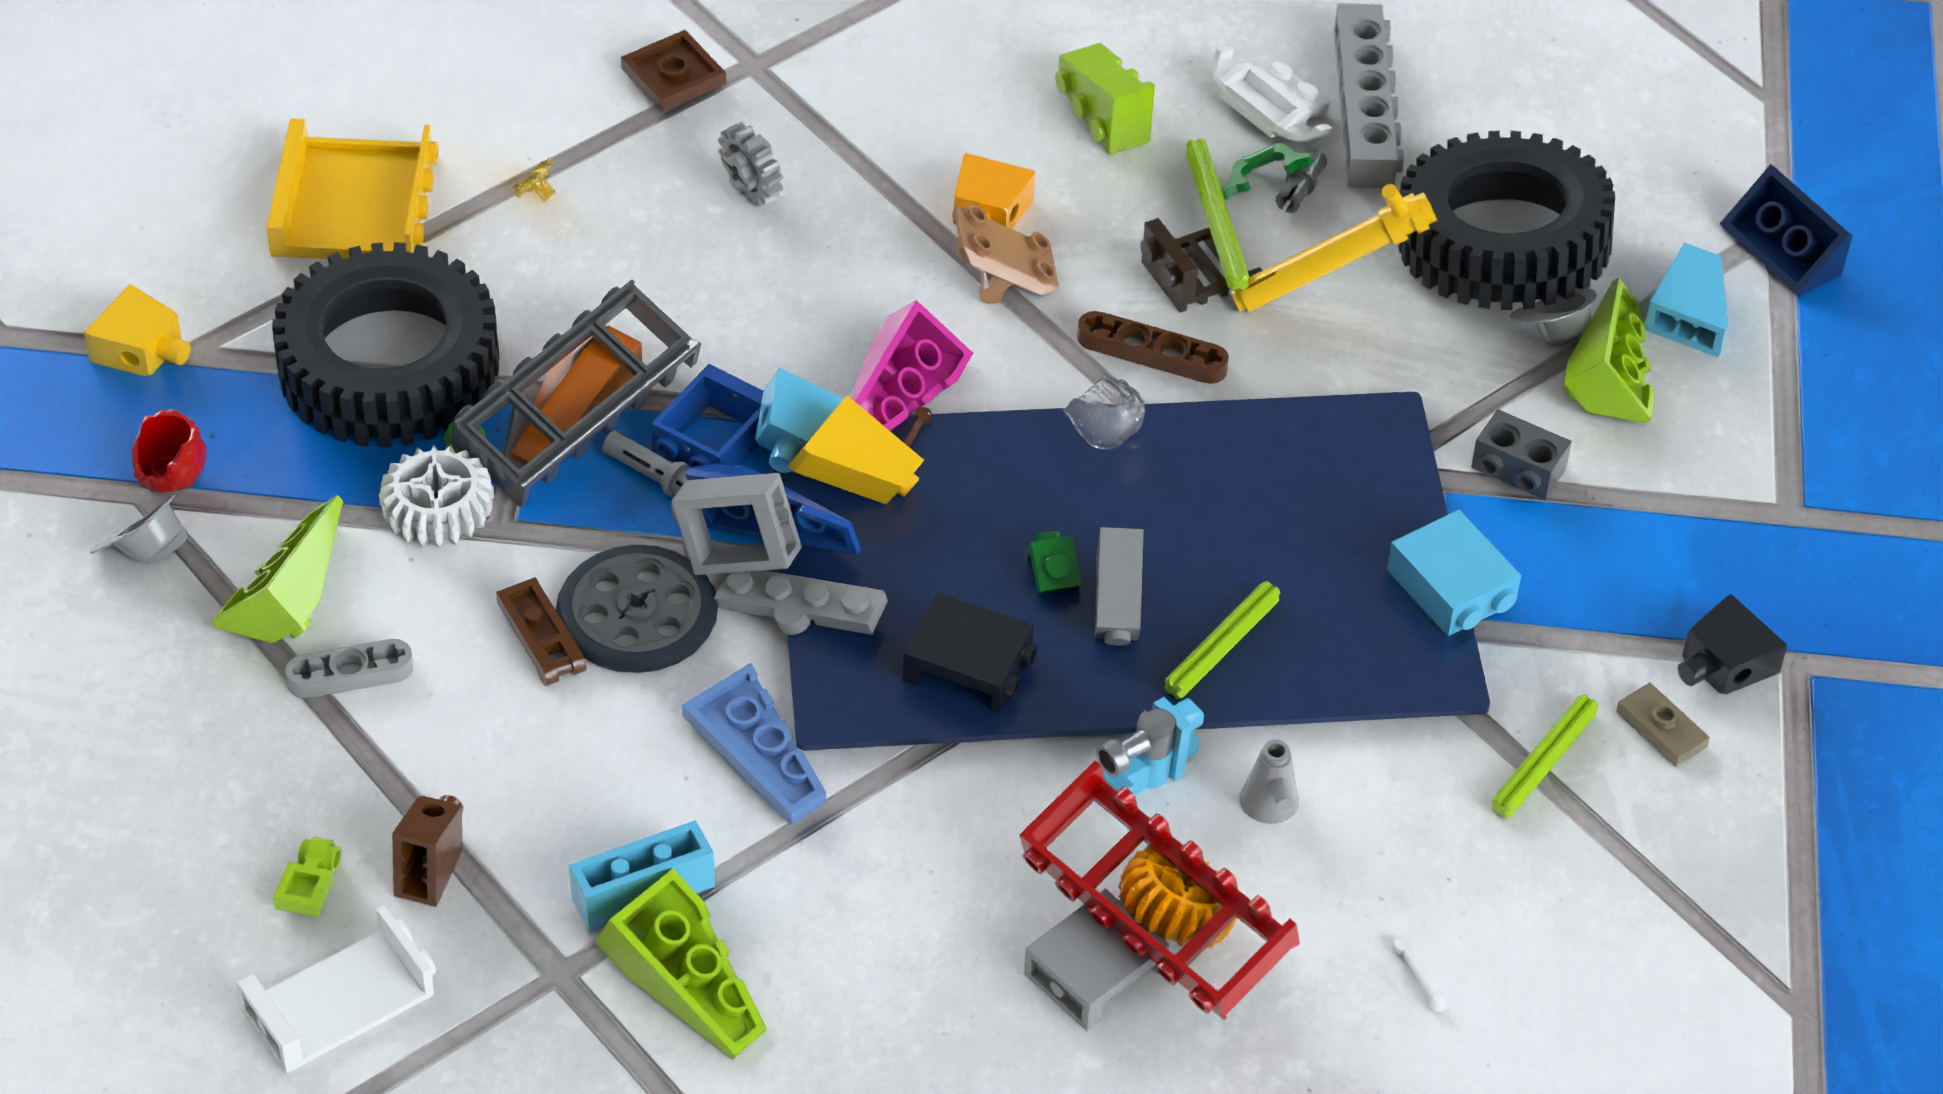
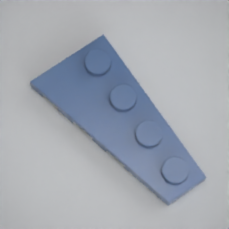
[682,663,826,825]

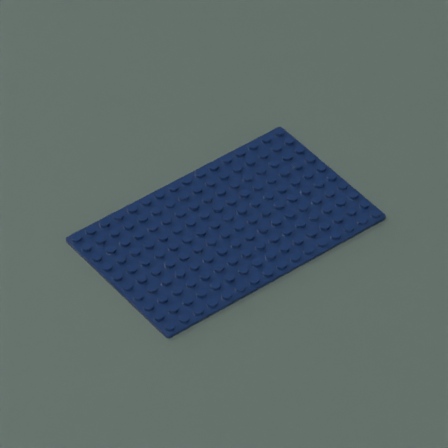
[773,391,1490,751]

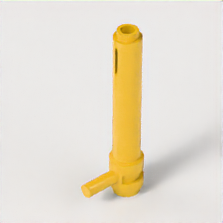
[1230,184,1438,312]

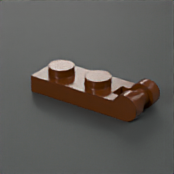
[496,577,587,686]

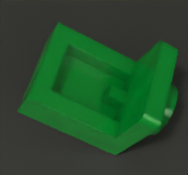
[1025,531,1082,595]

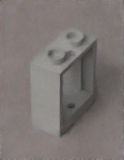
[671,473,802,575]

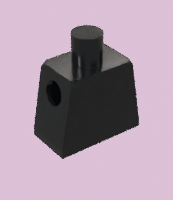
[1677,594,1788,694]

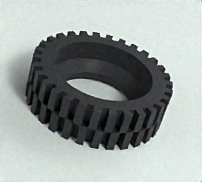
[1398,130,1615,310]
[272,242,500,447]

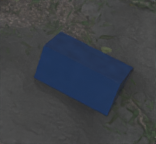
[1720,164,1853,296]

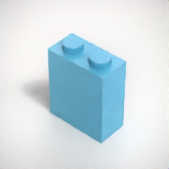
[1387,509,1521,637]

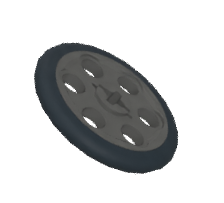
[555,545,719,673]

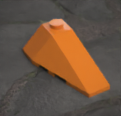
[511,325,642,465]

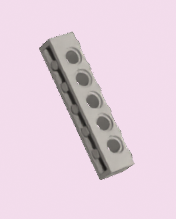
[1334,3,1404,188]

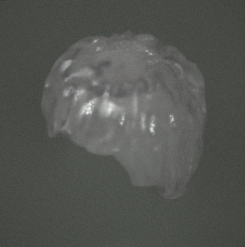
[1063,374,1145,450]

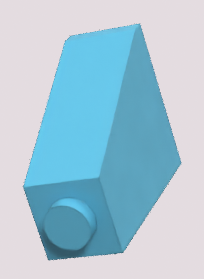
[1645,242,1728,358]

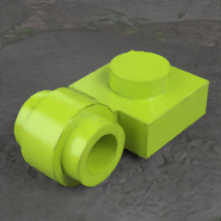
[273,836,342,917]

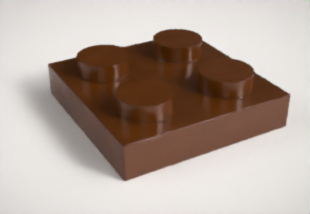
[621,29,726,112]

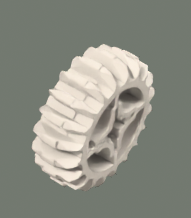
[379,445,494,547]

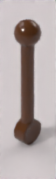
[903,407,932,448]

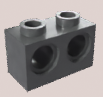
[1471,409,1572,500]

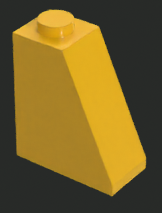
[787,395,924,504]

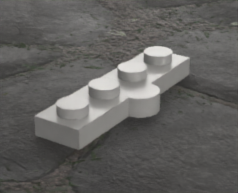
[714,570,888,635]

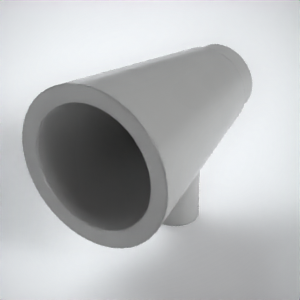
[1240,740,1299,824]

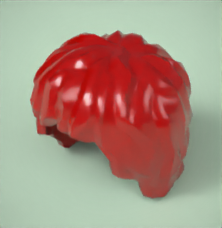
[131,409,207,493]

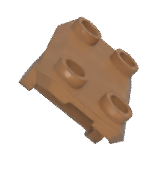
[952,204,1059,304]

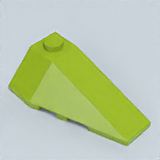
[211,495,343,643]
[595,869,767,1059]

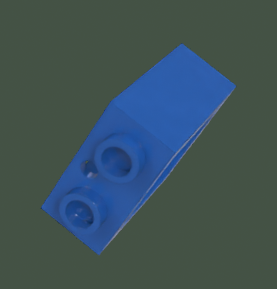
[651,364,763,467]

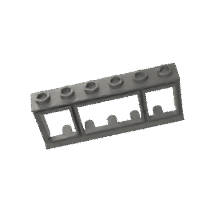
[451,280,702,508]

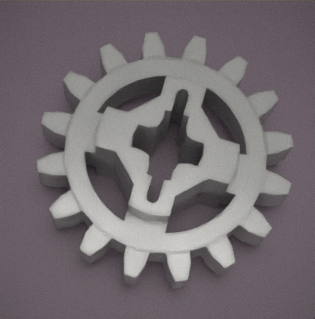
[718,122,784,206]

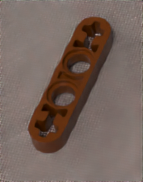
[1077,311,1229,384]

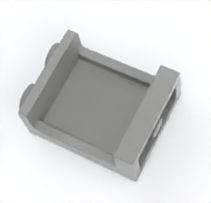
[1024,889,1169,1031]

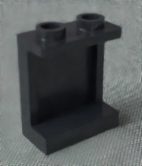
[903,593,1038,713]

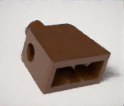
[392,795,464,907]

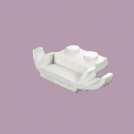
[1213,46,1332,143]

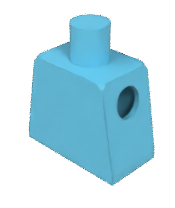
[755,368,843,473]

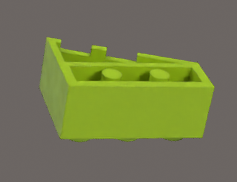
[1055,43,1155,155]

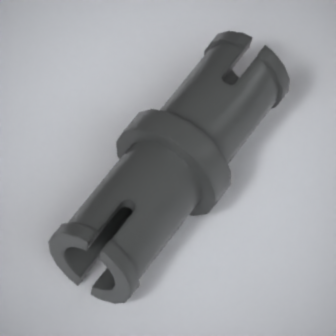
[1275,148,1327,213]

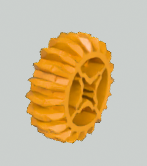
[1118,846,1237,948]

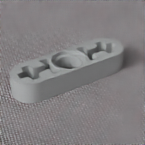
[285,639,413,698]

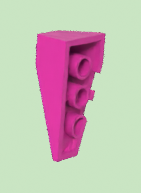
[850,300,973,431]

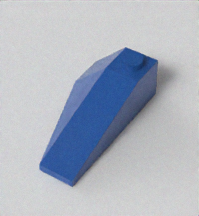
[685,463,861,555]

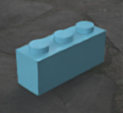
[569,820,715,932]

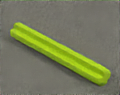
[1164,581,1280,699]
[1491,694,1598,818]

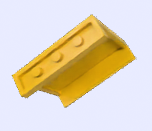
[266,118,439,259]

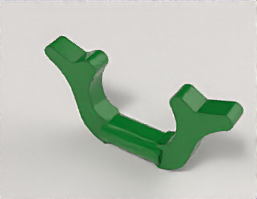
[1221,143,1314,200]

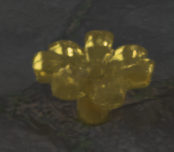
[512,157,556,202]

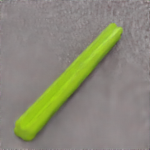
[1186,138,1249,291]

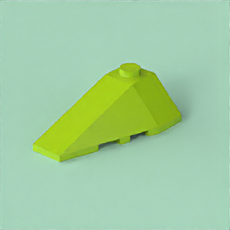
[1564,278,1655,423]

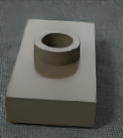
[1616,682,1710,767]

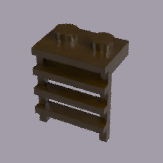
[1140,218,1262,313]

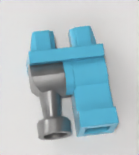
[1096,697,1204,795]

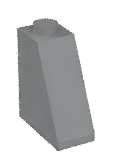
[1095,527,1144,646]

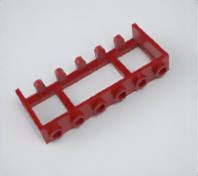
[1019,761,1300,1020]

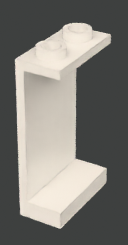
[237,906,436,1073]

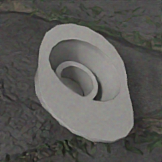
[1509,287,1597,346]
[90,494,188,564]

